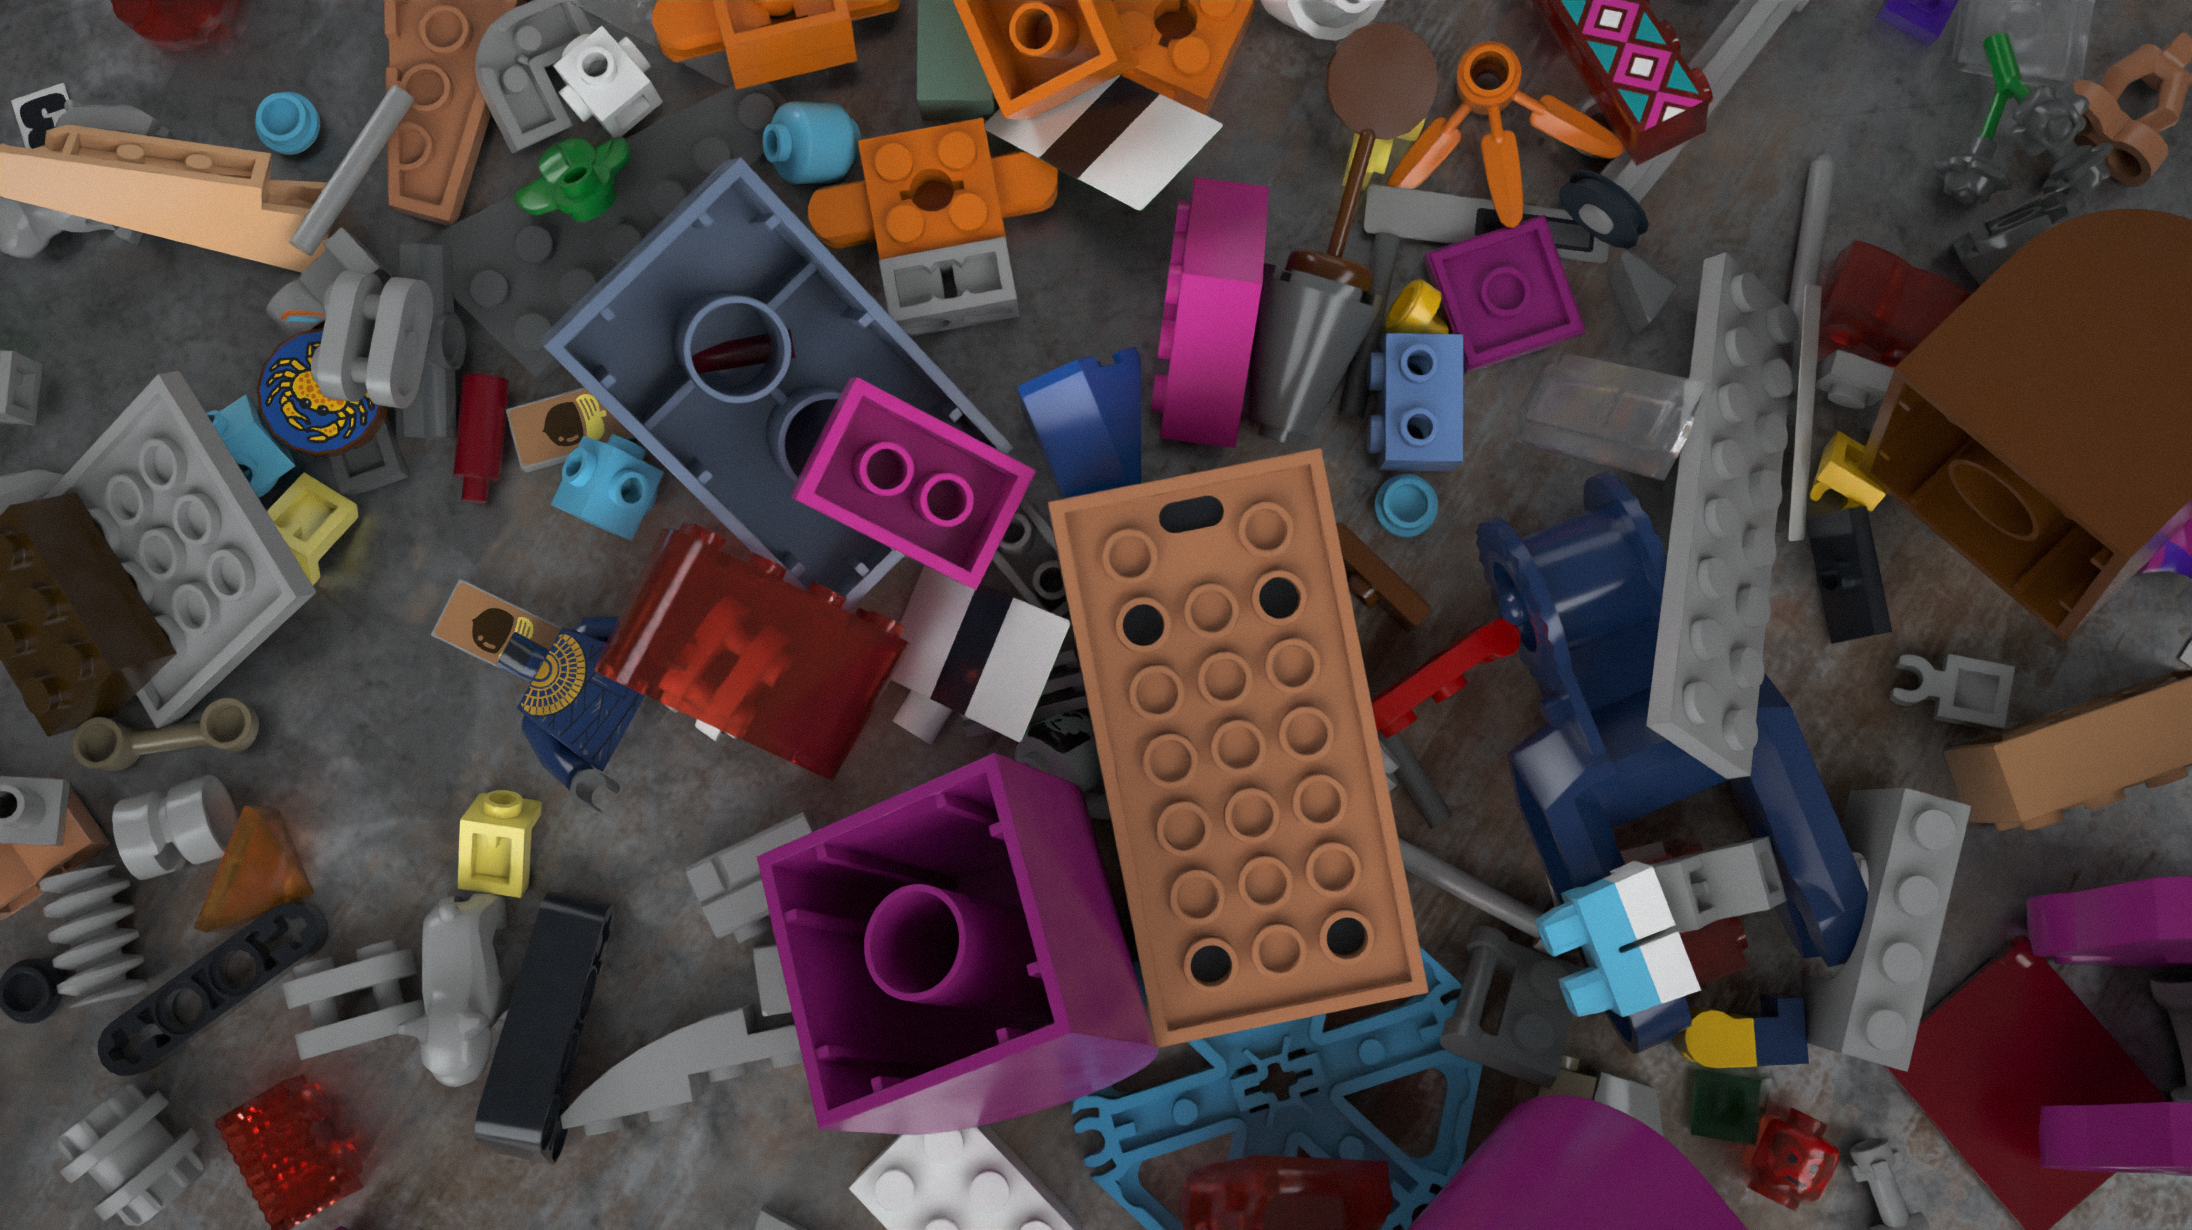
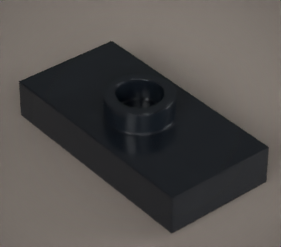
[1806,506,1892,644]

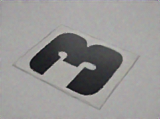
[11,83,69,149]

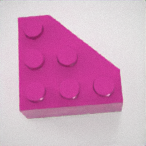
[1150,177,1269,448]

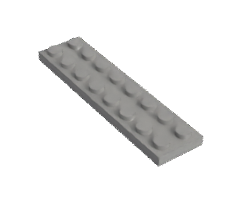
[1646,252,1799,779]

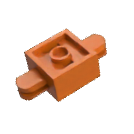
[652,0,901,90]
[1113,0,1257,116]
[808,118,1058,260]

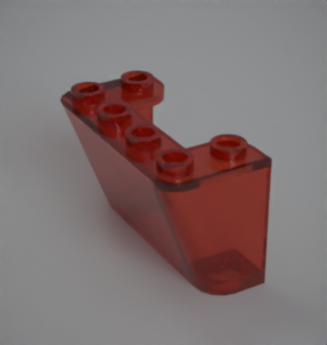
[593,522,911,781]

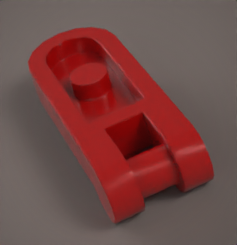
[1371,619,1521,739]

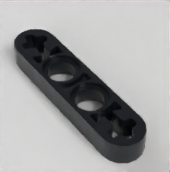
[98,902,328,1076]

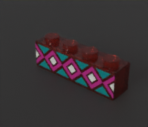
[1532,0,1713,166]

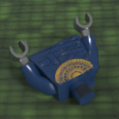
[496,615,697,815]

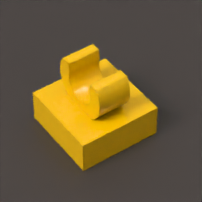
[1810,431,1887,512]

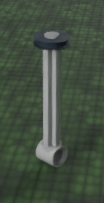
[1559,0,1810,249]

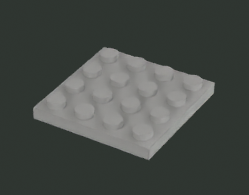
[43,371,316,728]

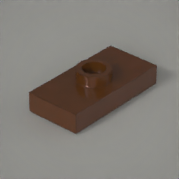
[1336,522,1432,633]

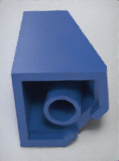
[1017,347,1141,499]

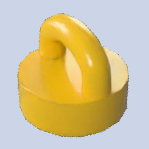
[1385,278,1449,334]

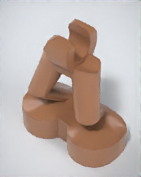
[2071,32,2192,187]

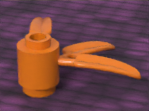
[1385,41,1624,228]

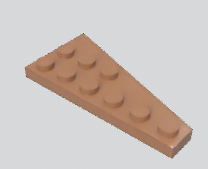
[384,0,526,226]

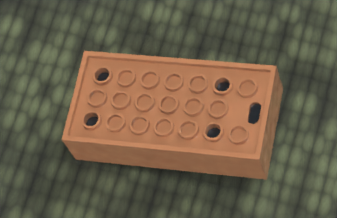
[1048,448,1429,1048]

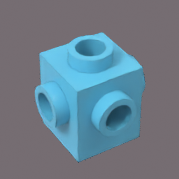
[206,394,295,498]
[550,434,664,541]

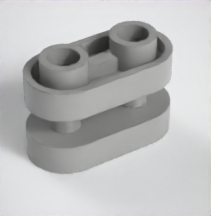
[311,271,433,409]
[282,939,426,1061]

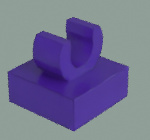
[1875,0,1959,46]

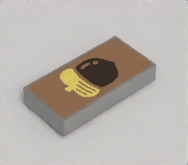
[505,387,639,473]
[431,578,563,680]

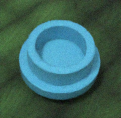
[255,92,320,155]
[1374,474,1438,538]

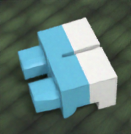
[1535,860,1701,1017]

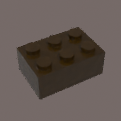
[0,493,177,737]

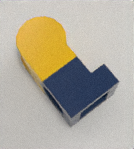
[1672,993,1809,1068]

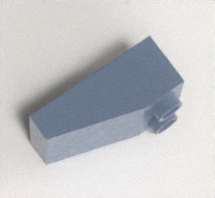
[540,157,1014,629]

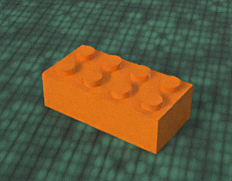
[953,0,1140,120]

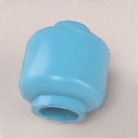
[763,101,861,185]

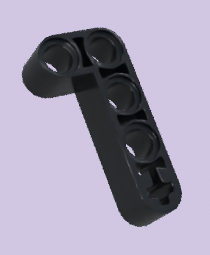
[474,891,615,1165]

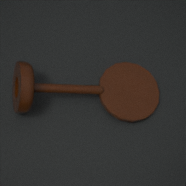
[1285,22,1438,293]

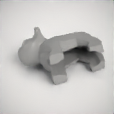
[0,99,176,259]
[398,894,515,1087]

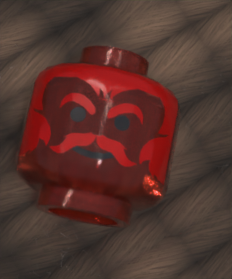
[1740,1107,1840,1212]

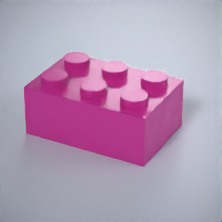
[789,377,1036,590]

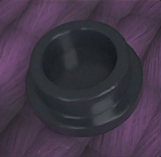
[0,958,66,1024]

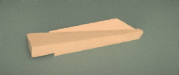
[0,124,333,273]

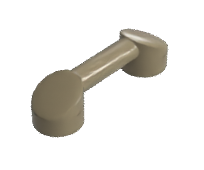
[72,698,259,772]

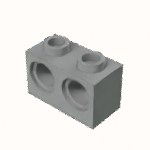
[879,237,1020,337]

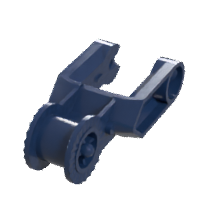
[1476,471,1868,1054]

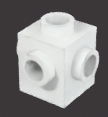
[553,26,663,138]

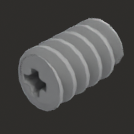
[39,865,148,1009]

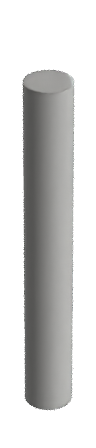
[289,85,415,256]

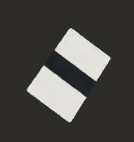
[984,75,1223,211]
[880,565,1071,742]

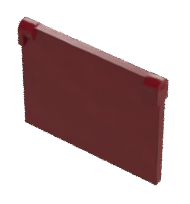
[1883,934,2169,1230]

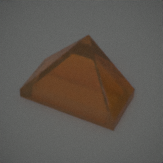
[194,805,314,933]

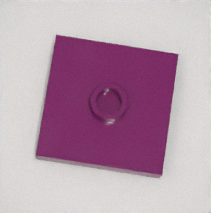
[1423,215,1586,375]

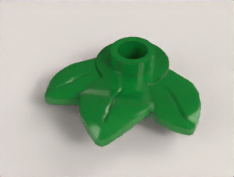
[514,136,631,221]

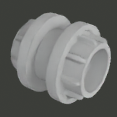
[57,1084,204,1227]

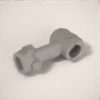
[1848,1138,1931,1230]

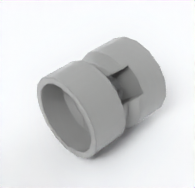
[112,775,240,880]

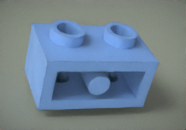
[1367,333,1463,472]

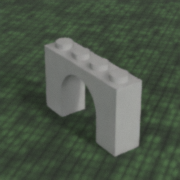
[1800,787,1971,1072]

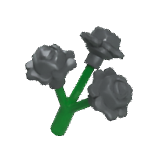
[1933,32,2114,204]

